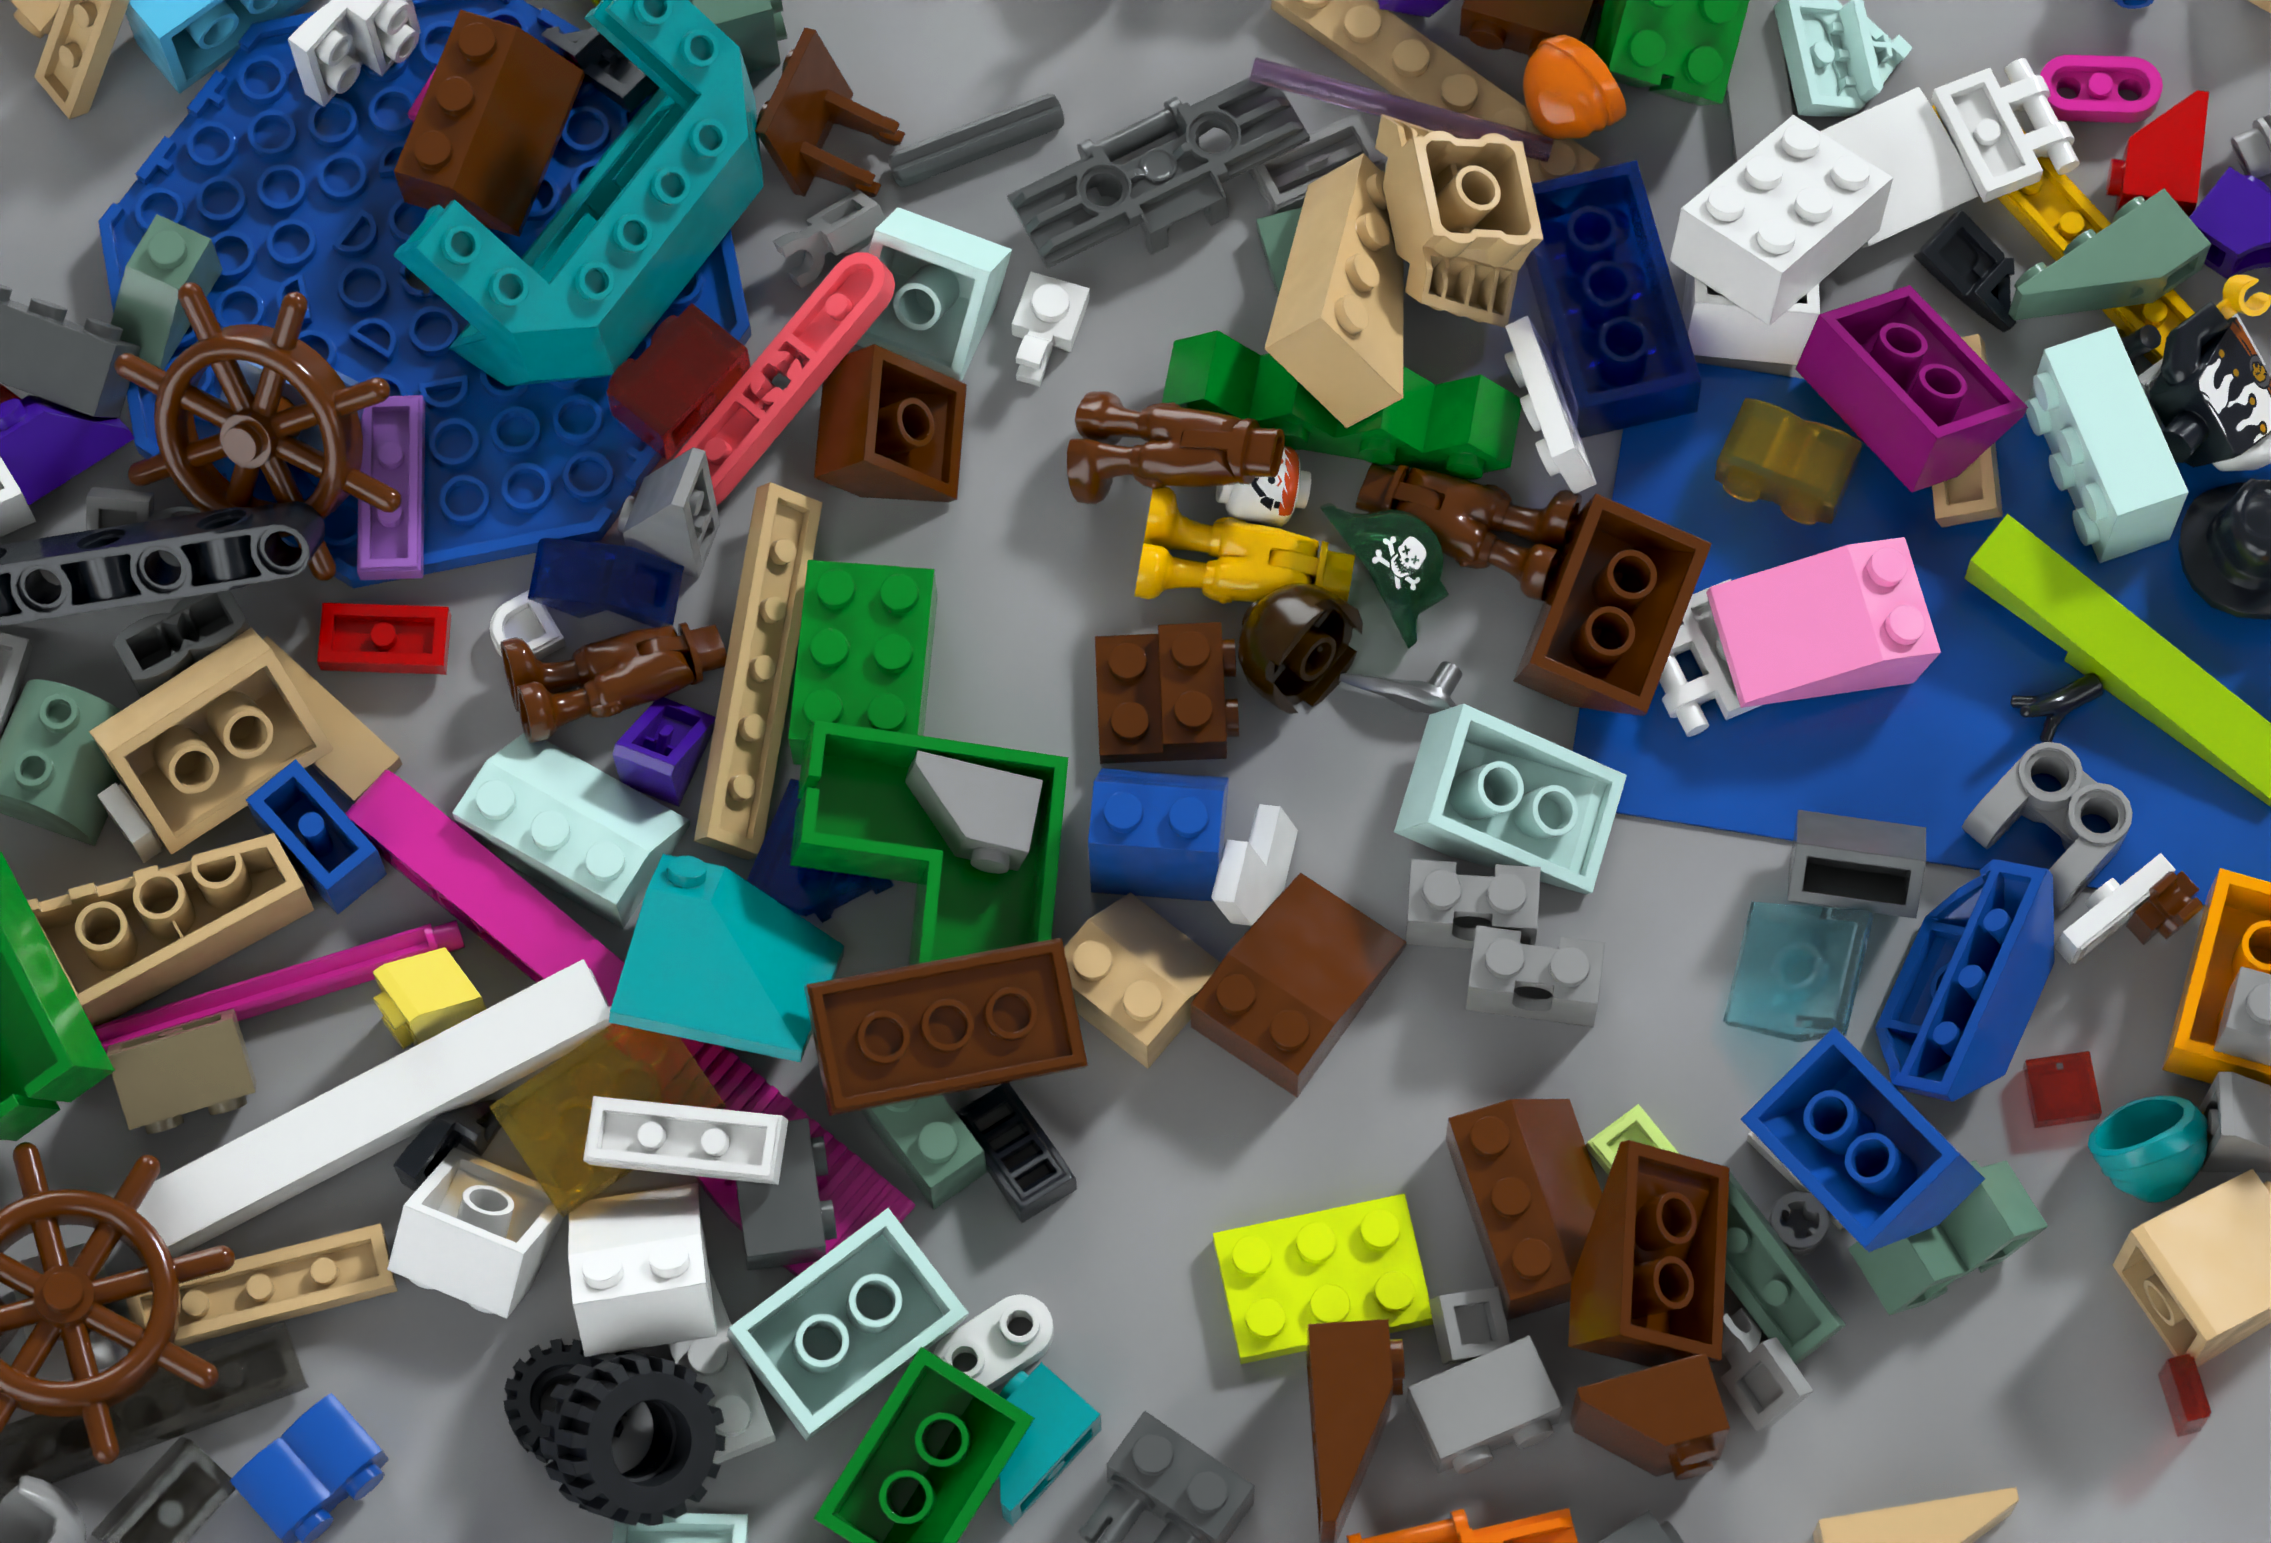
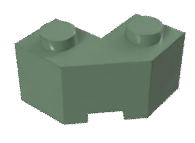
[1848,1160,2048,1316]

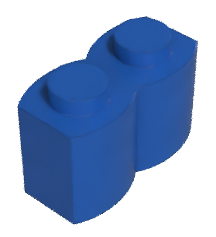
[230,1392,389,1543]

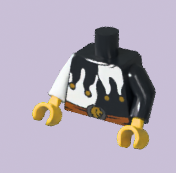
[2150,274,2271,471]

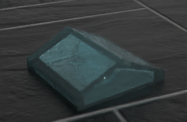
[1723,902,1874,1043]

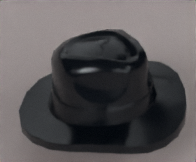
[2178,478,2271,620]

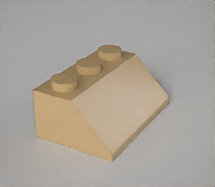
[89,627,334,855]

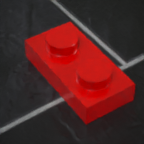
[317,603,451,675]

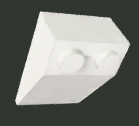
[568,1183,717,1357]

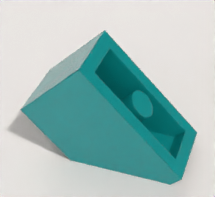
[999,1362,1102,1526]

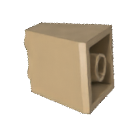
[2113,1168,2271,1374]

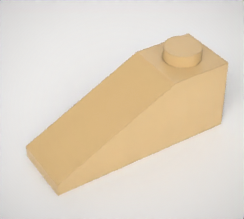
[1813,1487,2019,1543]

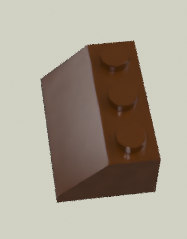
[394,9,585,237]
[1513,493,1712,716]
[1445,1099,1602,1320]

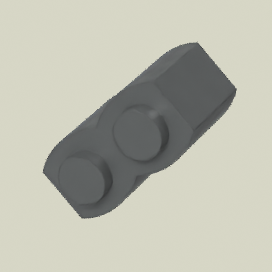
[113,590,250,698]

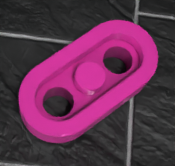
[2040,55,2163,123]

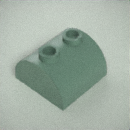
[0,679,122,846]

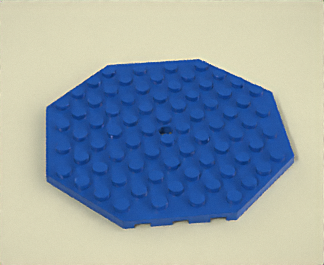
[98,0,752,589]

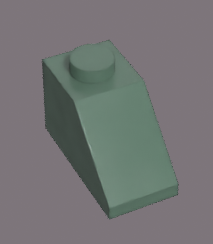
[111,214,223,370]

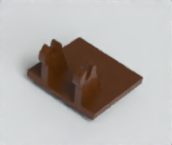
[755,27,905,197]

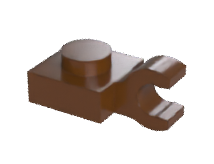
[2126,871,2203,945]

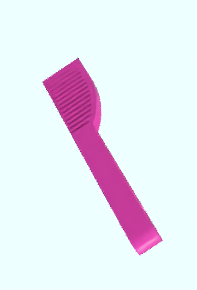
[345,770,916,1277]

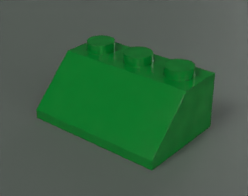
[813,1347,1035,1543]

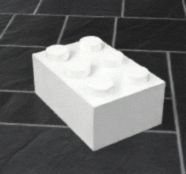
[1670,115,1893,326]

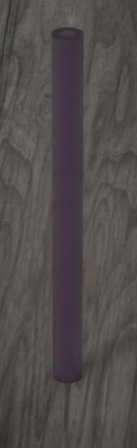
[1249,57,1554,163]

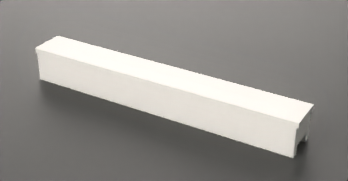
[137,959,623,1258]

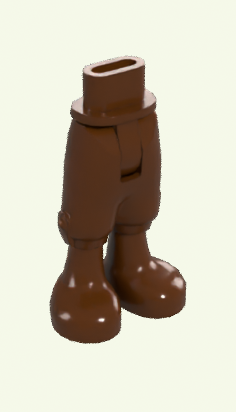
[1067,391,1285,504]
[1356,463,1582,602]
[501,622,727,743]

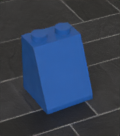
[1088,768,1229,902]

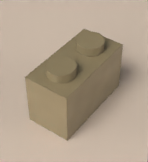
[107,1008,257,1134]

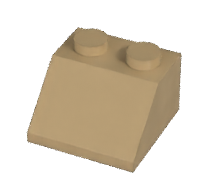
[1064,892,1221,1069]

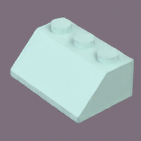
[452,733,690,929]

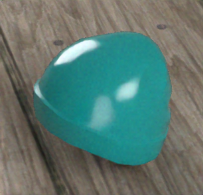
[2088,1096,2208,1203]

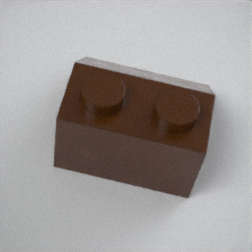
[814,344,967,502]
[1570,1352,1730,1480]

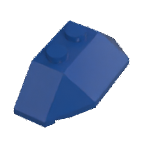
[1875,859,2055,1102]

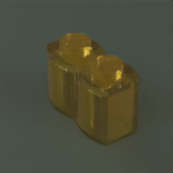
[1715,398,1862,525]

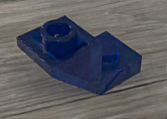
[528,538,684,628]

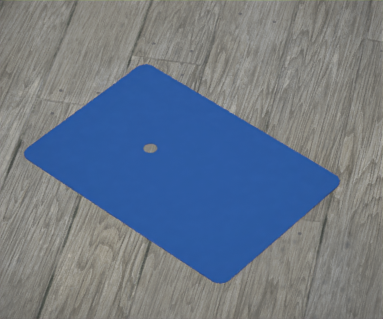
[1573,357,2271,906]

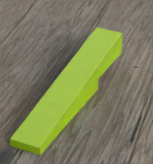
[1964,513,2271,807]

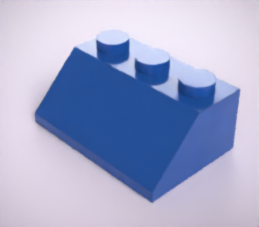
[1741,1027,1985,1252]

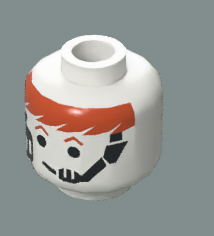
[1216,446,1311,527]

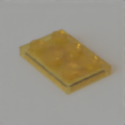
[489,1024,726,1217]

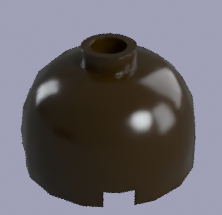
[1238,583,1363,714]

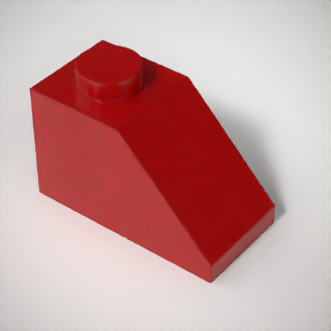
[2106,90,2209,217]

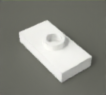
[2055,853,2176,965]

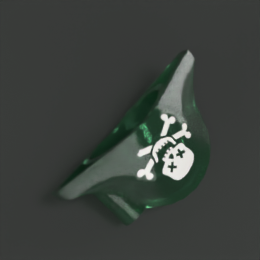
[1320,503,1449,649]

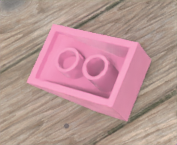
[1706,537,1941,708]

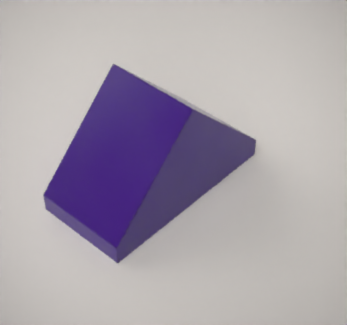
[612,697,716,807]

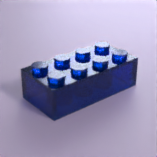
[1525,160,1701,438]

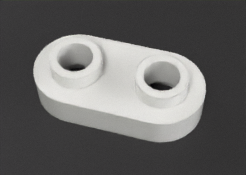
[933,1294,1054,1390]

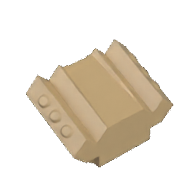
[1375,114,1544,328]

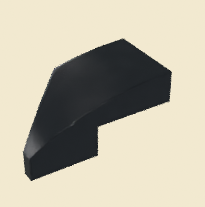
[1913,210,2016,333]
[393,1099,512,1191]

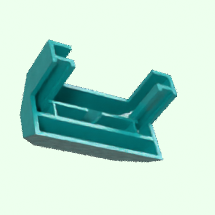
[393,0,764,386]

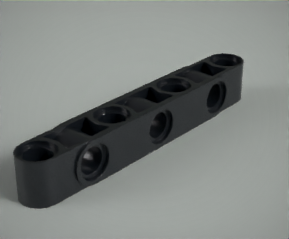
[0,501,326,626]

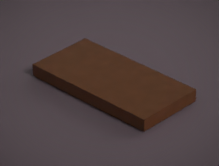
[804,938,1088,1116]

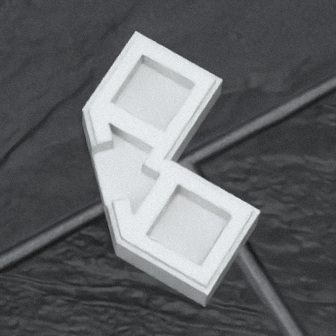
[1211,804,1298,926]

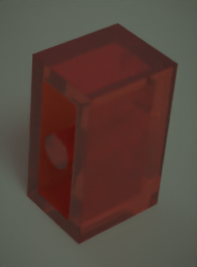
[606,303,751,461]

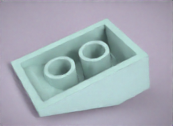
[1394,703,1627,895]

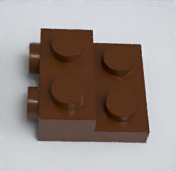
[1095,622,1239,764]

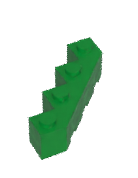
[1162,330,1522,480]

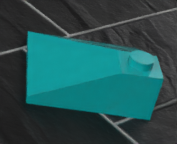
[609,854,845,1062]

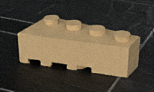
[1264,153,1404,428]
[27,833,314,1027]

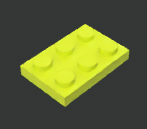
[1213,1193,1433,1364]

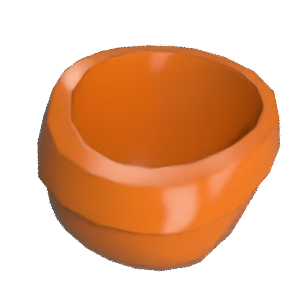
[1523,35,1627,140]

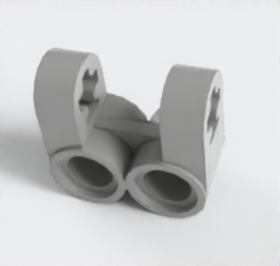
[1962,742,2133,911]

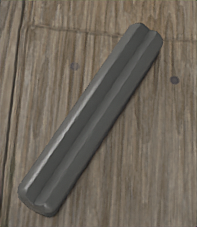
[889,94,1064,187]

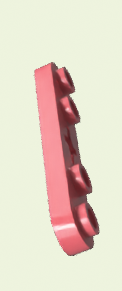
[674,252,895,506]

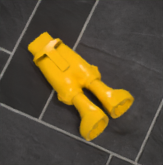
[1134,486,1355,604]

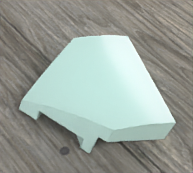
[1774,0,1913,117]

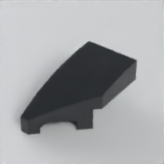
[541,26,658,113]

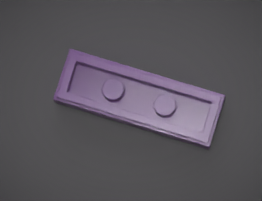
[357,395,425,580]

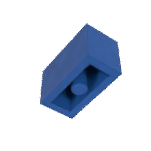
[246,759,387,915]

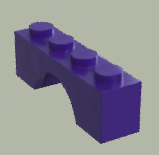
[2189,166,2271,280]

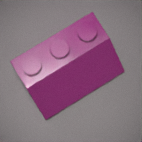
[1795,285,2028,493]

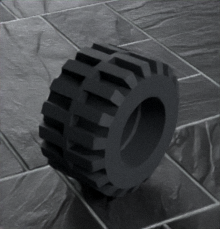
[540,1350,726,1526]

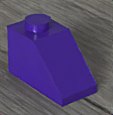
[0,395,135,506]

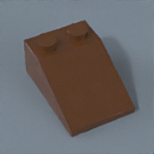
[1191,872,1407,1098]
[1568,1140,1730,1367]
[1306,1319,1405,1543]

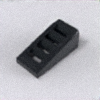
[955,1082,1077,1223]

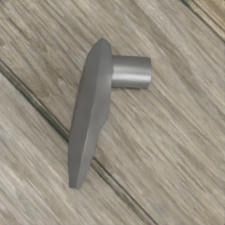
[1339,661,1463,714]

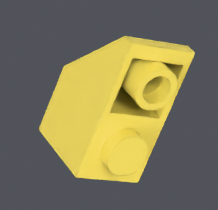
[372,947,486,1049]

